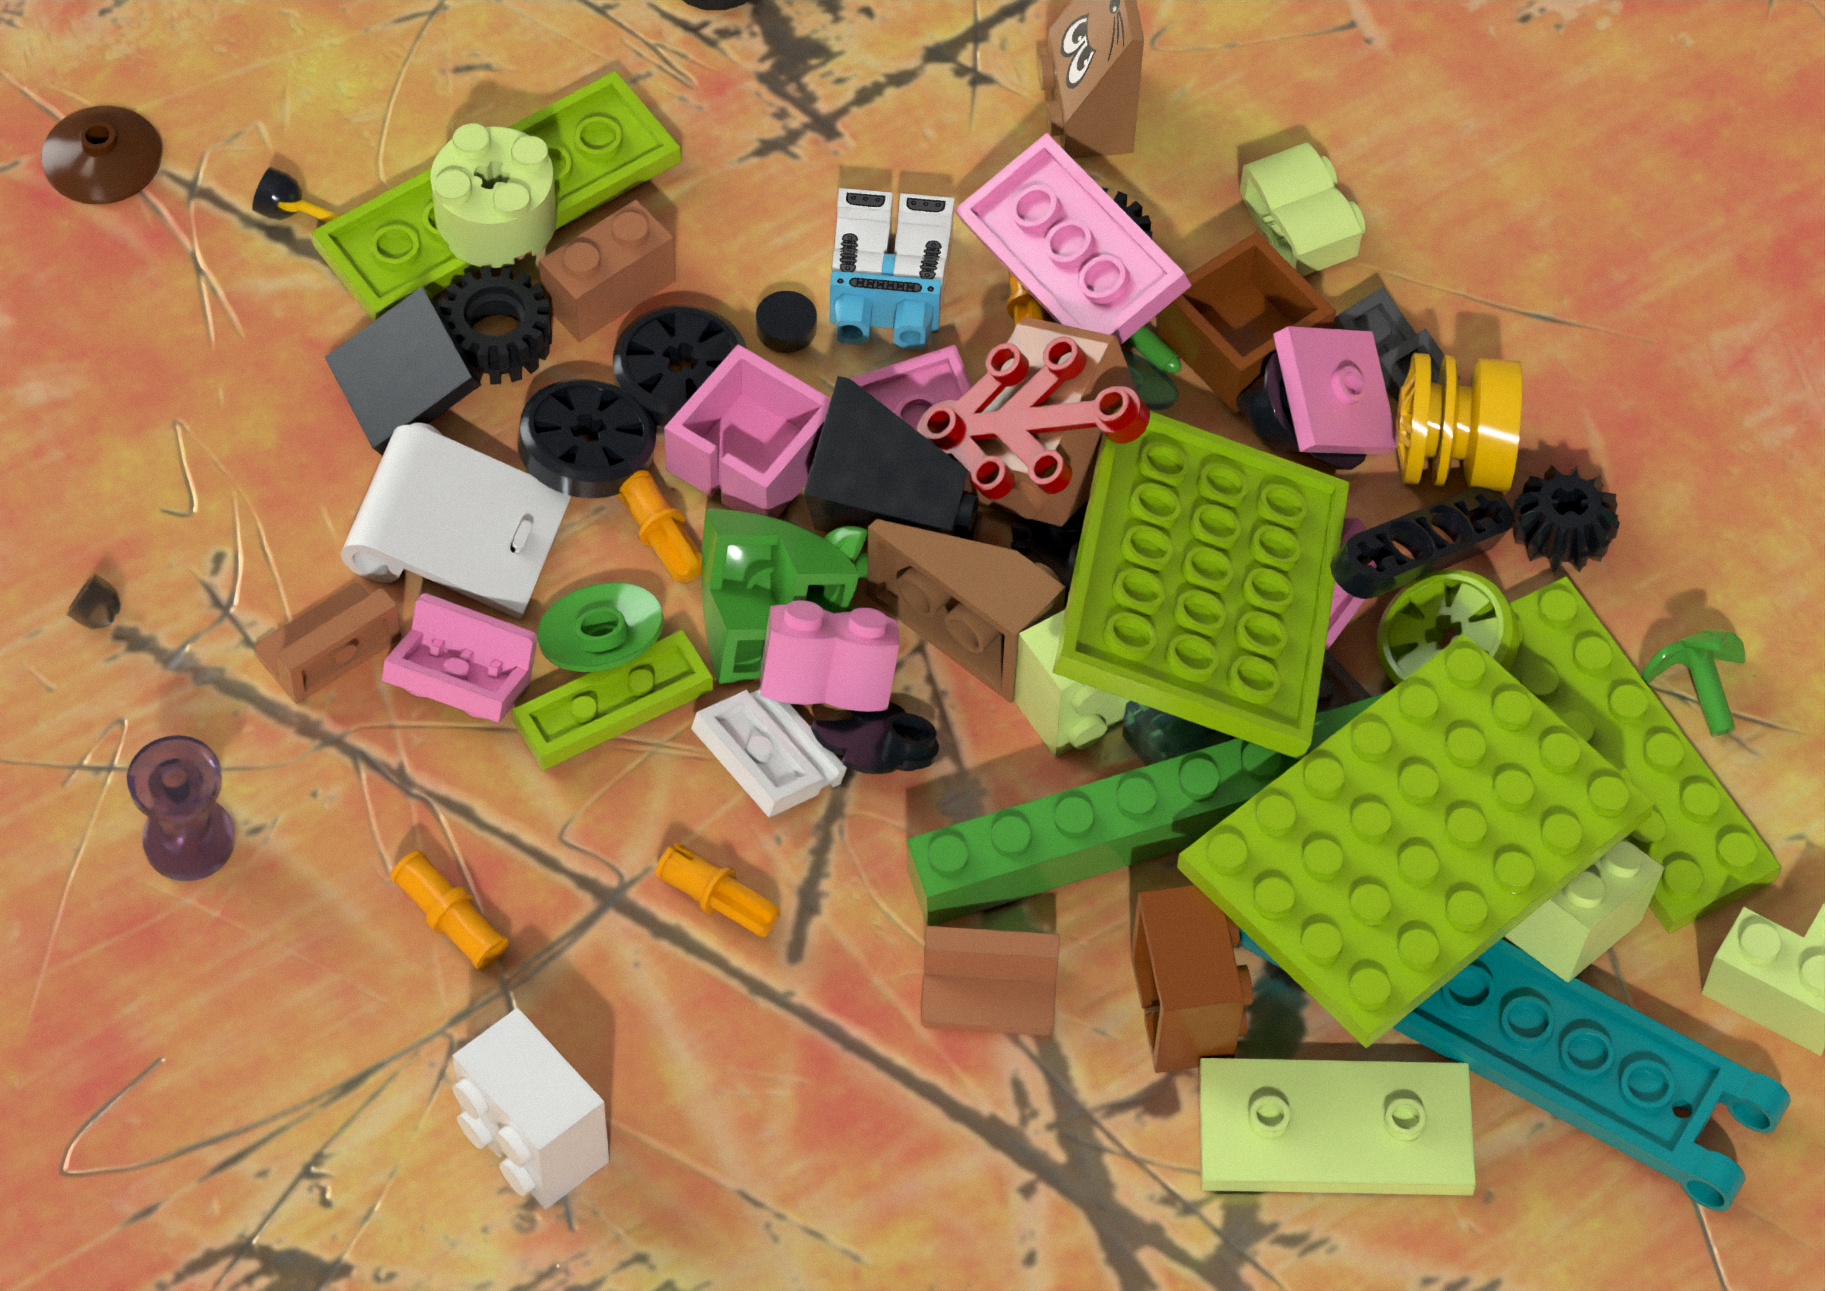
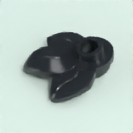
[811,701,939,774]

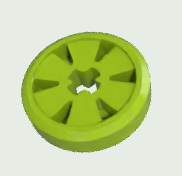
[1377,569,1519,686]

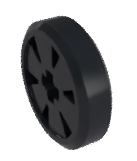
[613,305,747,427]
[517,379,656,498]

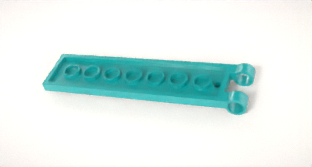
[1239,928,1791,1211]

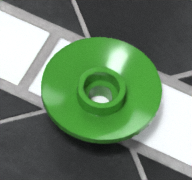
[537,582,664,672]

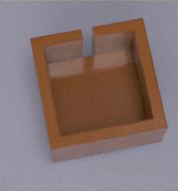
[1158,232,1336,414]
[1131,885,1253,1073]

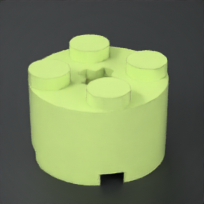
[431,123,557,268]

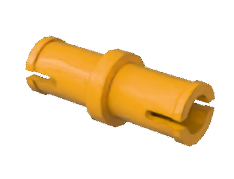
[390,850,509,970]

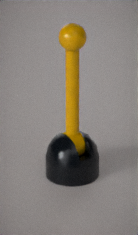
[252,167,341,223]

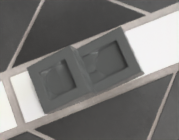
[1333,287,1460,402]

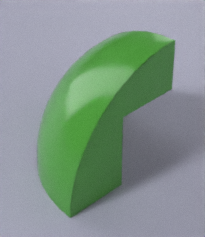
[702,509,860,684]

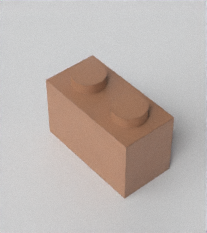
[539,200,675,342]

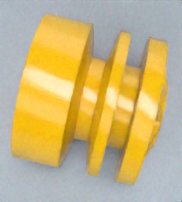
[1395,353,1523,492]

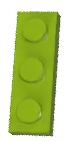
[511,630,713,771]

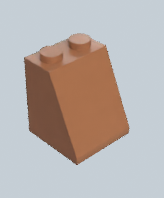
[956,317,1139,527]

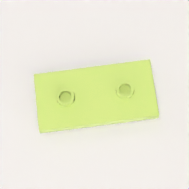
[1198,1058,1476,1196]

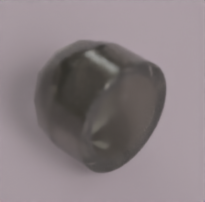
[65,573,122,629]

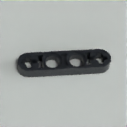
[1330,487,1514,599]

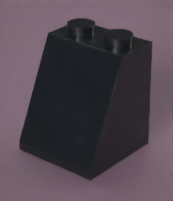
[803,376,982,542]

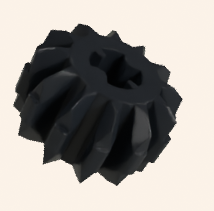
[1512,465,1620,573]

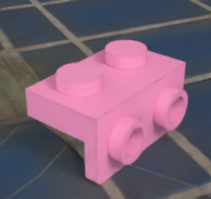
[382,593,537,723]

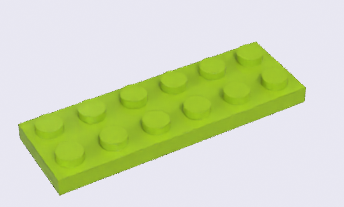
[311,71,681,322]
[1509,576,1782,934]

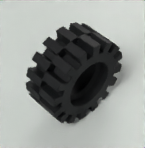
[440,267,552,384]

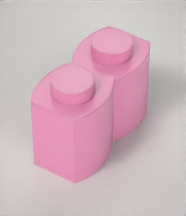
[760,600,900,712]

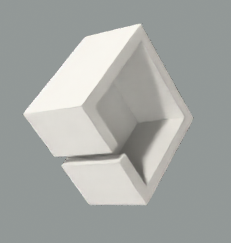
[452,1007,609,1210]

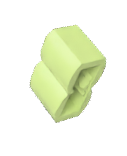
[1240,142,1365,277]

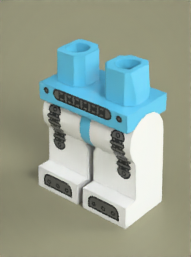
[830,188,955,350]

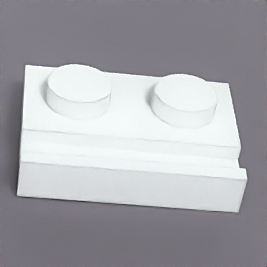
[691,688,847,818]

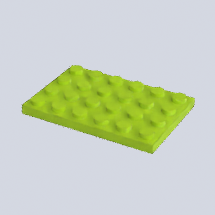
[1052,406,1350,760]
[1177,633,1655,1048]

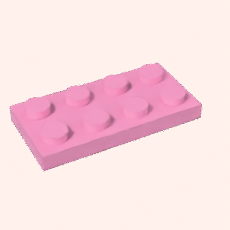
[954,133,1192,345]

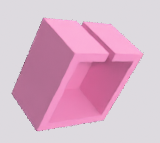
[664,344,831,519]

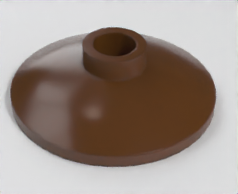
[41,106,162,204]

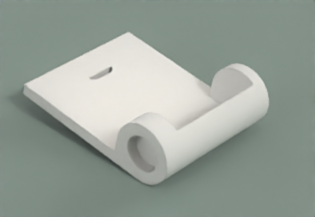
[341,423,571,620]

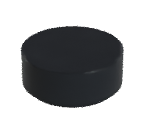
[756,291,817,353]

